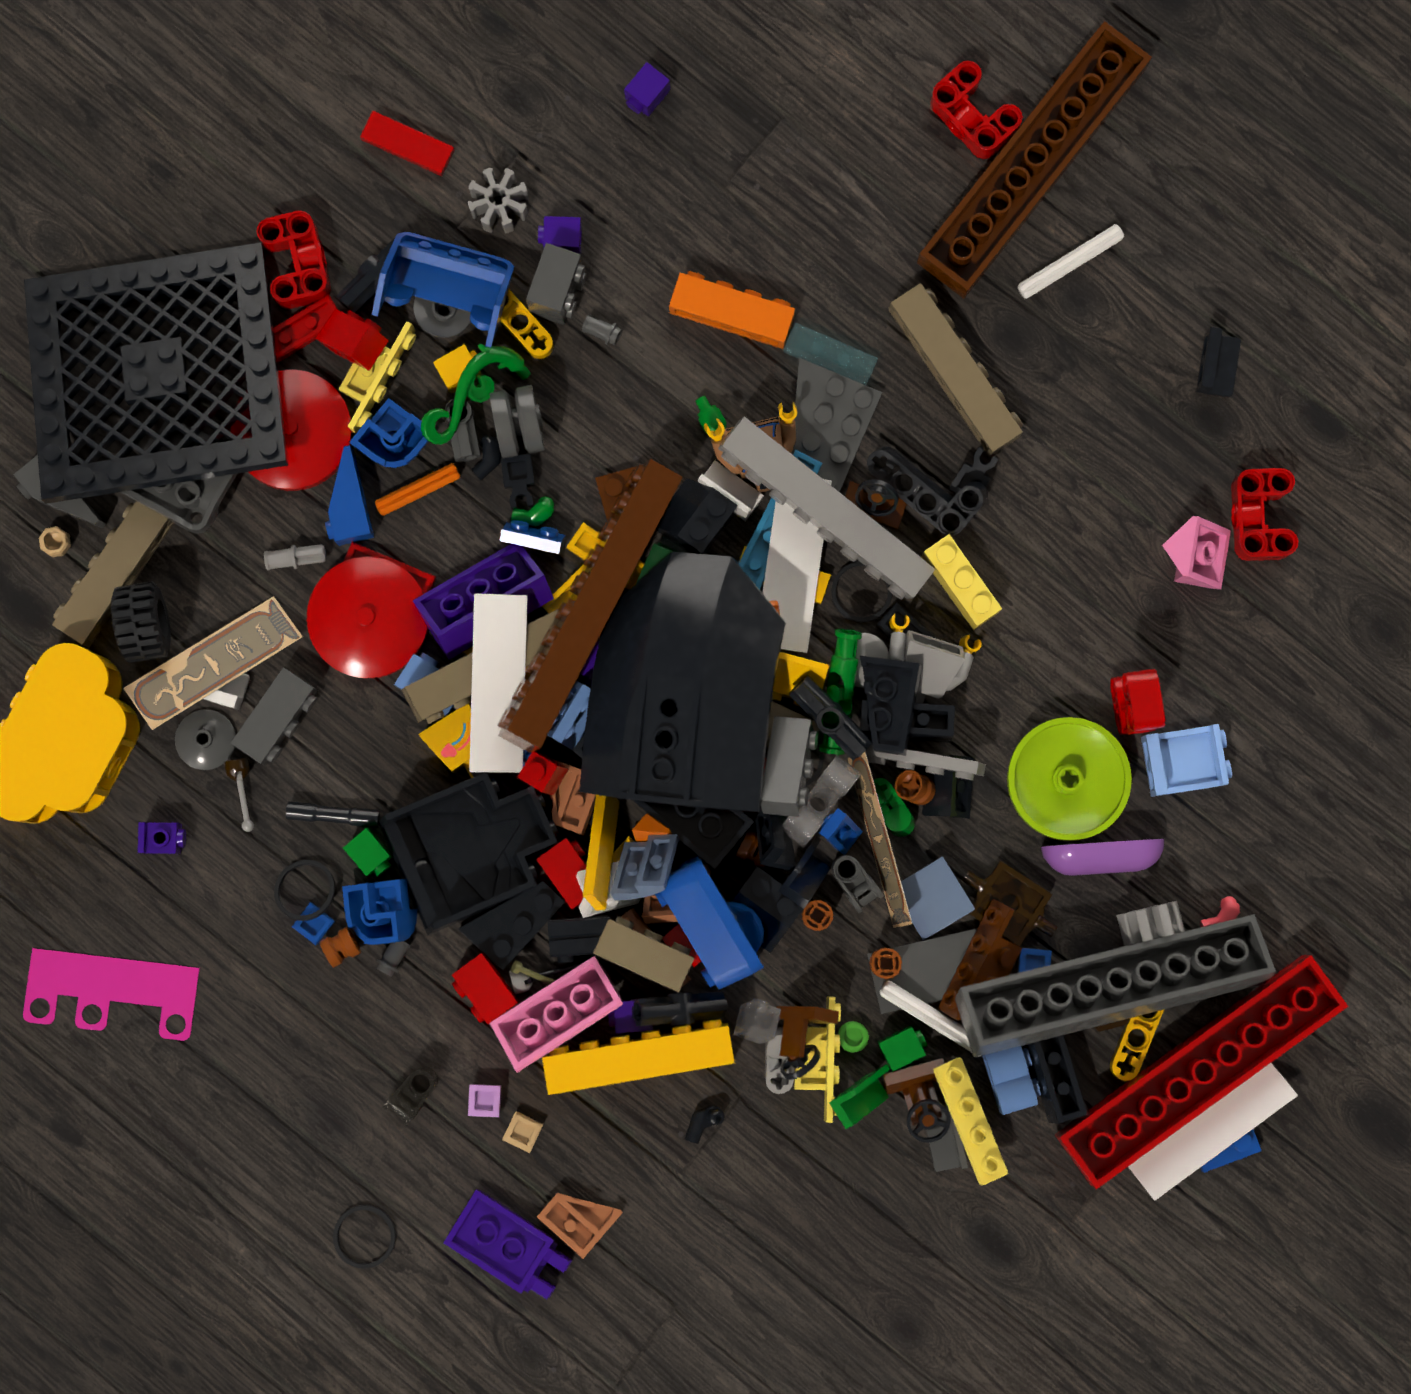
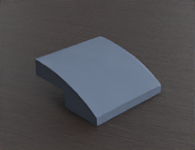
[610,834,679,900]
[901,856,975,940]

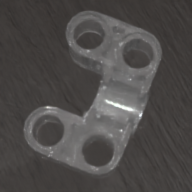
[782,755,861,848]

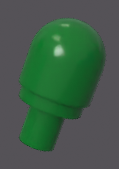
[695,396,727,435]

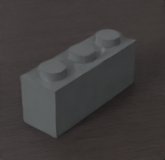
[231,667,318,766]
[760,716,818,817]

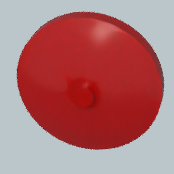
[231,370,353,491]
[307,557,429,679]

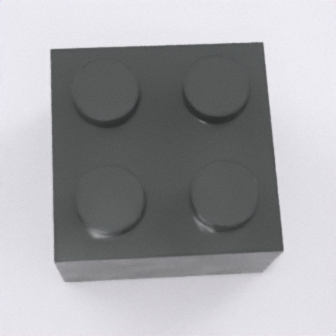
[526,243,587,325]

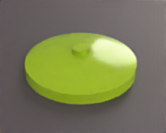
[1007,717,1132,841]

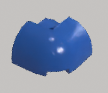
[349,398,429,468]
[342,879,417,945]

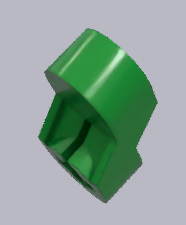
[873,778,915,837]

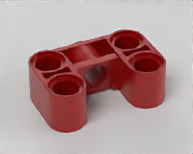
[930,61,1023,159]
[257,211,331,309]
[1231,468,1299,561]
[1110,669,1165,735]

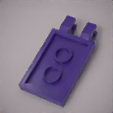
[443,1189,572,1300]

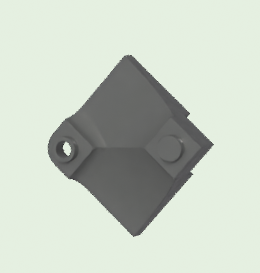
[121,421,238,534]

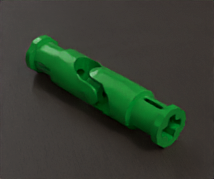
[819,629,862,755]

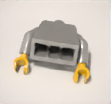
[889,613,982,704]

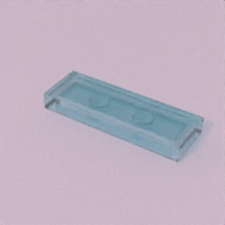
[783,323,878,385]

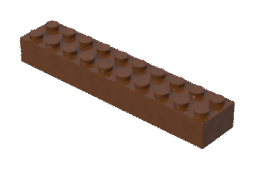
[917,21,1152,299]
[497,459,683,753]

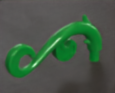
[421,344,531,445]

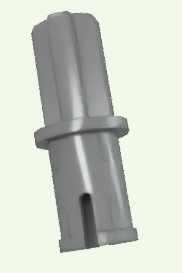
[264,544,326,571]

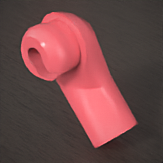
[1200,896,1240,927]

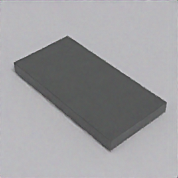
[867,928,978,1014]

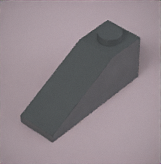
[13,454,107,528]

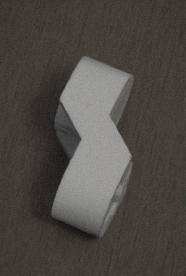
[765,1027,794,1094]

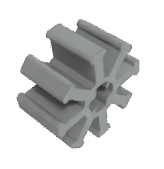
[468,168,529,233]
[1116,901,1185,945]

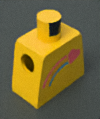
[419,704,485,778]

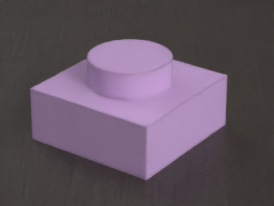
[468,1084,501,1117]

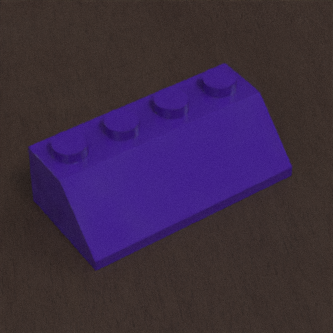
[413,544,554,660]

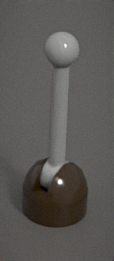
[224,758,254,832]

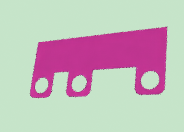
[23,948,199,1041]

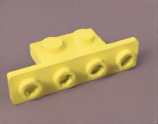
[339,321,416,433]
[794,996,841,1123]
[933,1058,1008,1185]

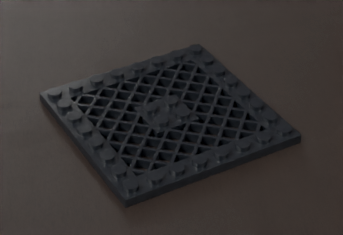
[24,242,288,504]

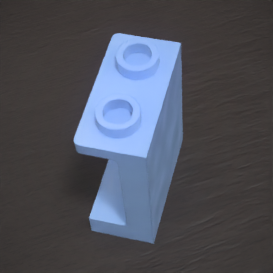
[1141,724,1232,797]

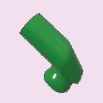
[511,496,554,527]

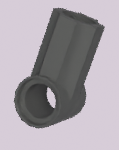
[445,399,481,462]

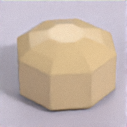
[39,526,71,557]

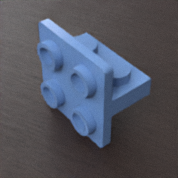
[547,681,591,750]

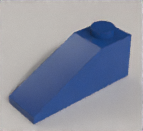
[325,445,374,546]

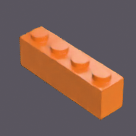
[669,271,795,349]

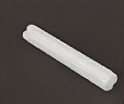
[1018,224,1124,299]
[880,980,980,1057]

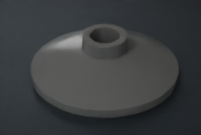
[413,297,471,338]
[175,709,236,770]

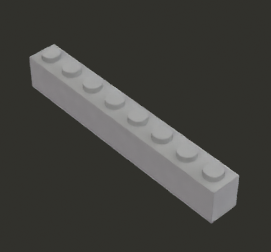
[718,416,935,600]

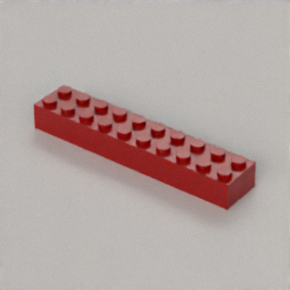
[1054,955,1349,1190]

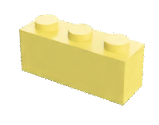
[921,534,1002,630]

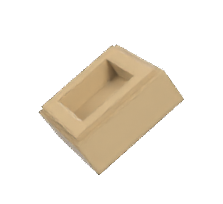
[502,1111,544,1153]

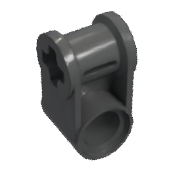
[831,855,884,914]

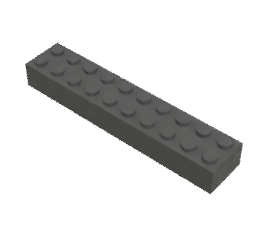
[955,914,1276,1058]

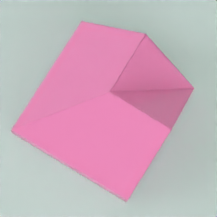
[1162,516,1231,590]

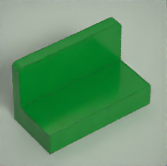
[829,1064,890,1129]

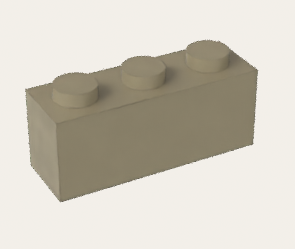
[593,916,695,992]

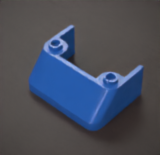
[372,232,514,348]
[655,854,764,990]

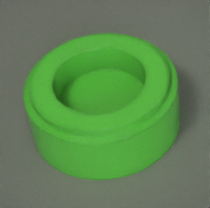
[838,1021,869,1053]

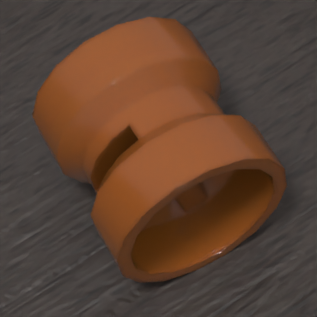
[895,770,935,805]
[736,829,765,869]
[802,900,833,931]
[319,926,361,968]
[869,948,902,979]

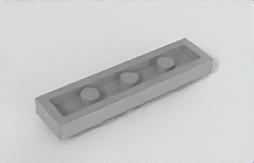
[865,744,986,781]

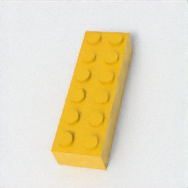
[542,1019,734,1095]

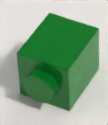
[343,828,393,877]
[877,1026,928,1071]

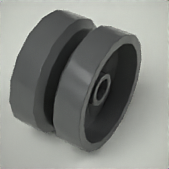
[490,385,545,459]

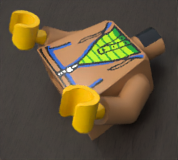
[704,402,797,492]

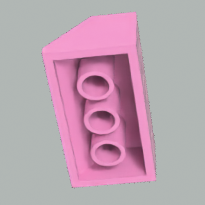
[490,956,623,1073]

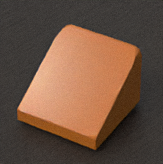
[632,813,671,842]

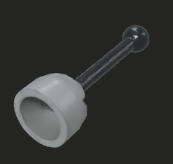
[509,960,583,995]

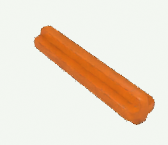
[375,463,460,516]

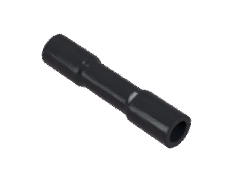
[286,801,380,828]

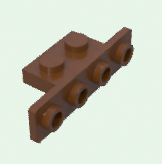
[939,899,1022,1021]

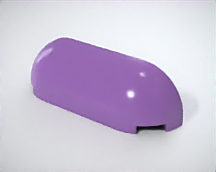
[1041,839,1164,876]

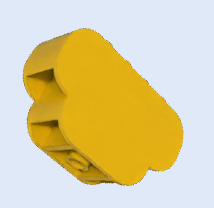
[0,643,140,824]

